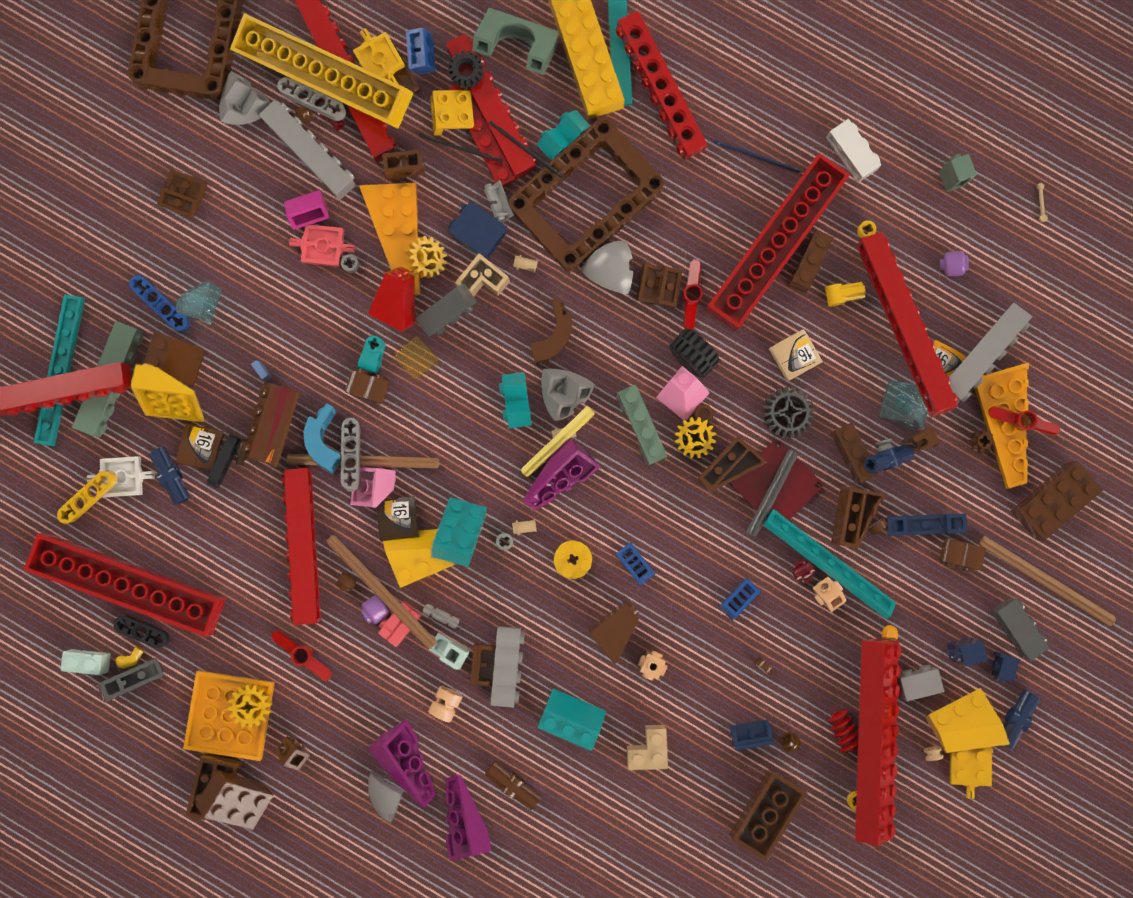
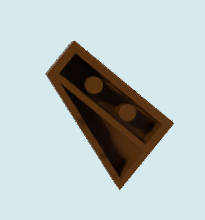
[697,436,767,493]
[831,487,886,548]
[185,753,245,820]

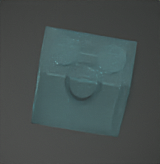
[176,281,222,325]
[878,380,928,428]

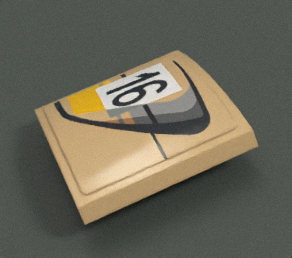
[769,329,823,382]

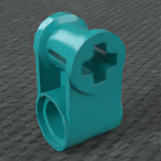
[358,335,386,374]

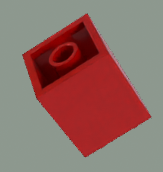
[368,267,415,332]

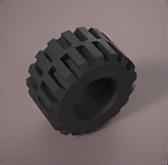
[669,328,720,379]

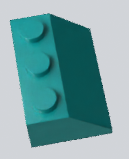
[538,688,606,751]

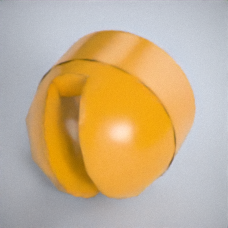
[882,625,898,640]

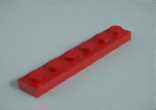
[447,85,516,187]

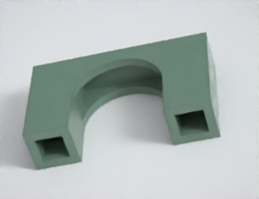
[472,8,560,75]
[616,385,668,467]

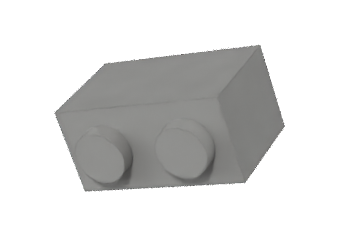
[898,665,944,701]

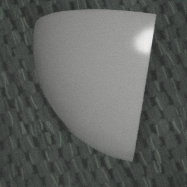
[219,71,271,125]
[581,241,633,294]
[541,369,595,421]
[368,771,404,823]

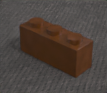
[788,229,834,293]
[830,422,879,484]

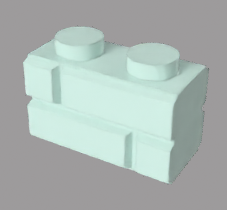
[61,649,111,675]

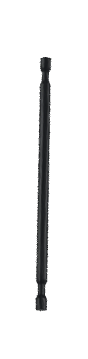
[489,121,564,178]
[418,133,502,163]

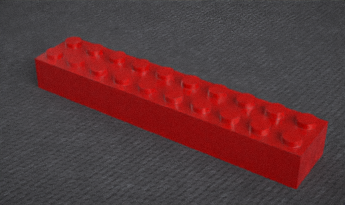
[705,153,850,332]
[23,533,227,637]
[855,638,901,846]

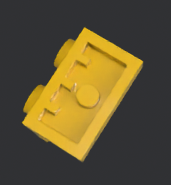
[430,90,474,136]

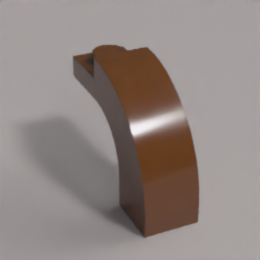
[530,298,572,364]

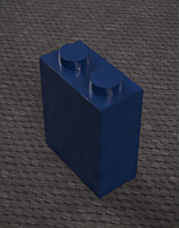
[448,201,508,260]

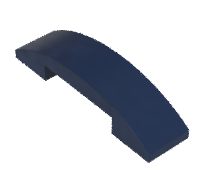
[887,513,968,536]

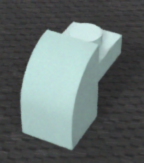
[429,633,470,669]

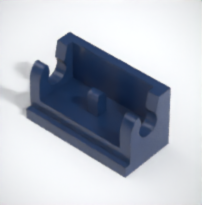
[729,720,774,751]

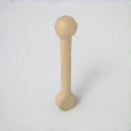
[1036,183,1048,222]

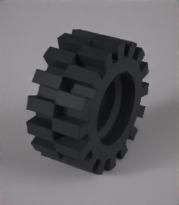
[448,50,484,90]

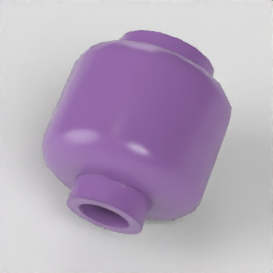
[940,251,969,276]
[360,595,389,624]

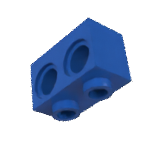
[406,27,436,75]

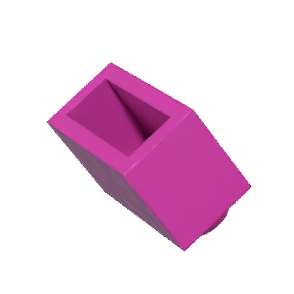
[284,190,330,230]

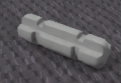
[423,604,460,628]

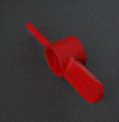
[682,259,703,330]
[988,406,1061,435]
[271,630,332,681]

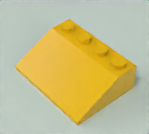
[131,364,205,423]

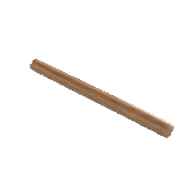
[287,454,439,468]
[326,535,437,649]
[979,536,1116,626]

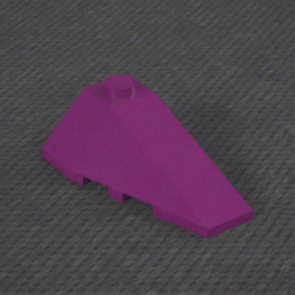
[522,438,601,510]
[368,720,436,808]
[446,774,491,861]

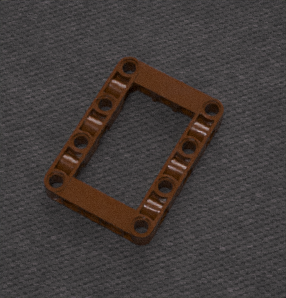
[128,0,244,101]
[509,118,664,272]

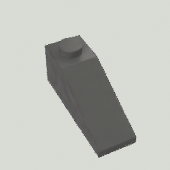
[97,658,164,703]

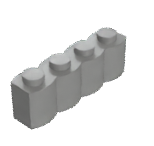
[491,626,525,708]

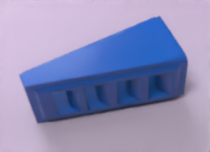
[616,542,655,586]
[718,578,761,620]

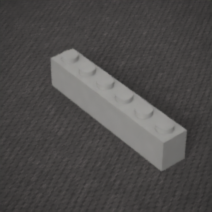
[259,100,356,200]
[949,303,1033,403]

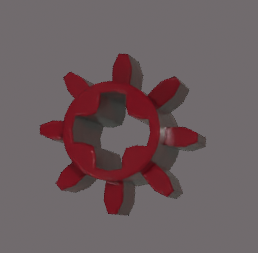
[791,559,815,584]

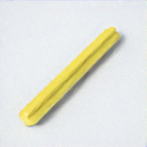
[521,406,595,477]

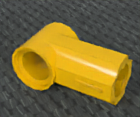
[825,282,866,307]

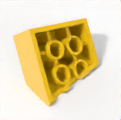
[383,529,456,588]
[925,688,1009,753]

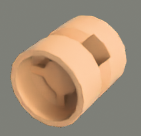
[428,686,463,722]

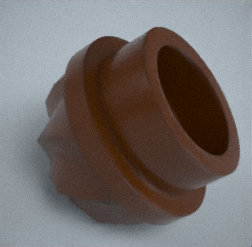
[294,105,313,123]
[336,572,356,591]
[780,732,801,753]

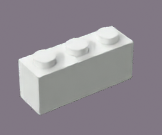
[826,119,881,183]

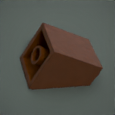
[143,332,206,386]
[589,601,639,665]

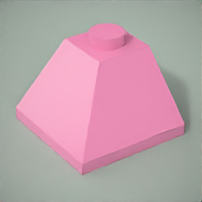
[656,366,709,421]
[350,467,396,507]

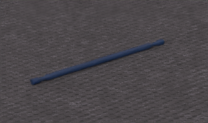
[714,140,800,172]

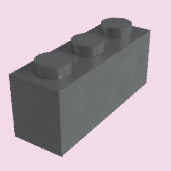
[415,283,477,337]
[990,598,1050,661]

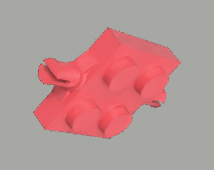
[289,225,355,267]

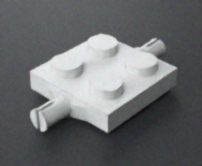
[87,456,155,497]

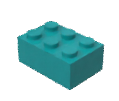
[431,497,487,567]

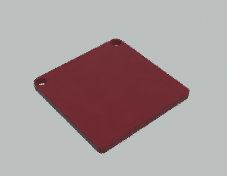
[731,440,823,520]

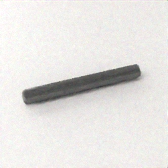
[746,449,798,537]

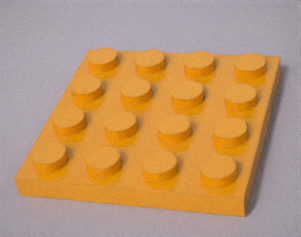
[183,670,275,761]

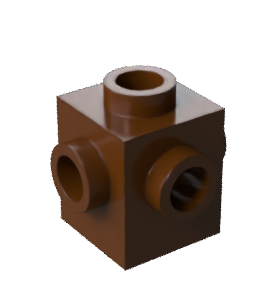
[275,736,310,771]

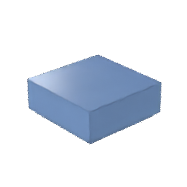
[251,360,272,382]

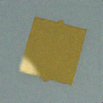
[394,336,439,381]

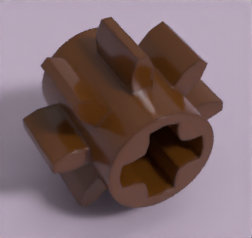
[968,430,995,454]

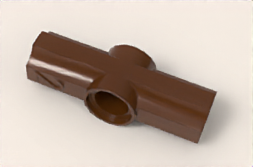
[485,761,541,811]

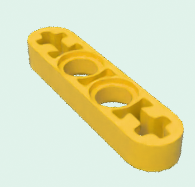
[57,470,117,524]

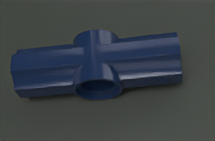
[863,444,915,474]
[149,447,191,505]
[1004,689,1041,750]

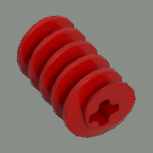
[827,708,858,753]

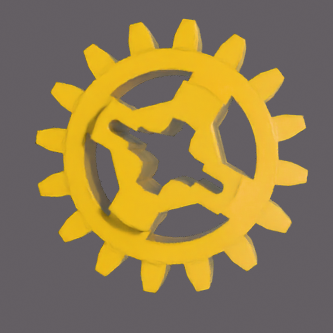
[406,236,447,279]
[674,417,716,458]
[227,684,272,728]

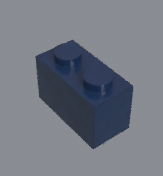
[947,637,988,666]

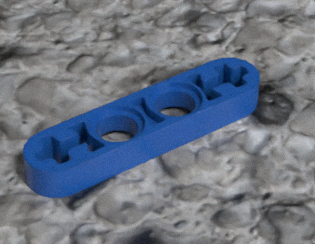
[129,275,190,332]

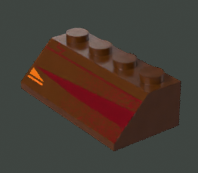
[241,382,300,467]

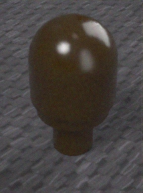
[235,439,246,466]

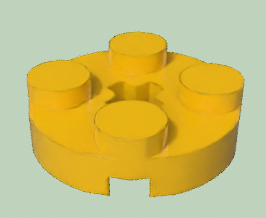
[554,540,592,579]

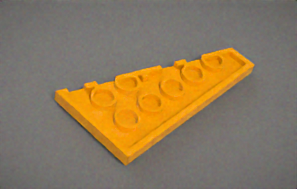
[359,183,421,296]
[974,362,1029,489]

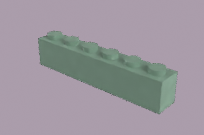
[72,321,144,437]

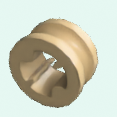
[923,746,943,761]

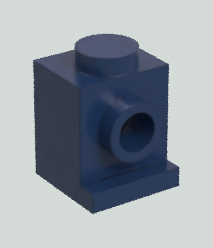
[991,651,1020,683]

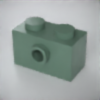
[939,154,977,192]

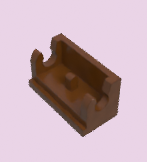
[901,427,941,452]
[470,643,496,686]

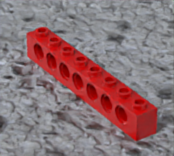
[615,11,708,160]

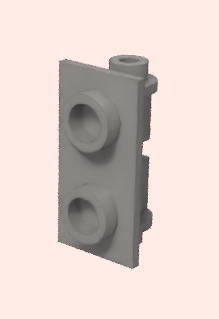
[484,181,514,223]

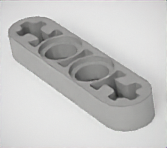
[277,77,346,121]
[341,418,360,492]

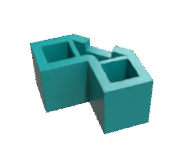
[537,110,591,161]
[499,372,532,429]

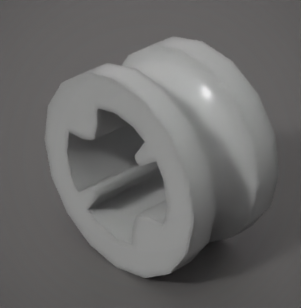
[341,254,359,273]
[875,438,895,452]
[496,533,513,550]

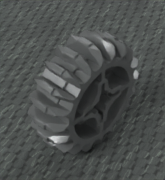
[762,387,815,439]

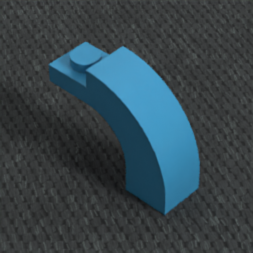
[304,403,341,475]

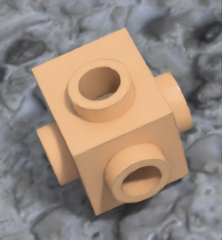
[813,577,847,612]
[638,650,667,680]

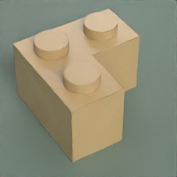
[455,254,510,296]
[627,725,668,770]

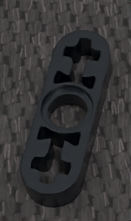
[207,434,241,489]
[113,615,170,648]

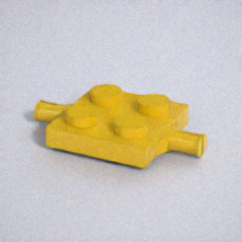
[353,28,405,84]
[950,747,992,799]

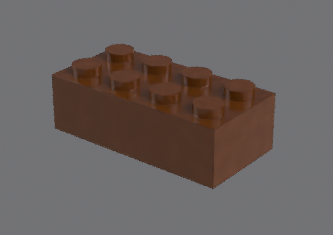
[1011,461,1103,541]
[729,767,808,862]

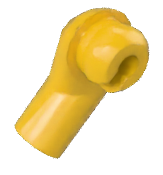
[115,646,144,669]

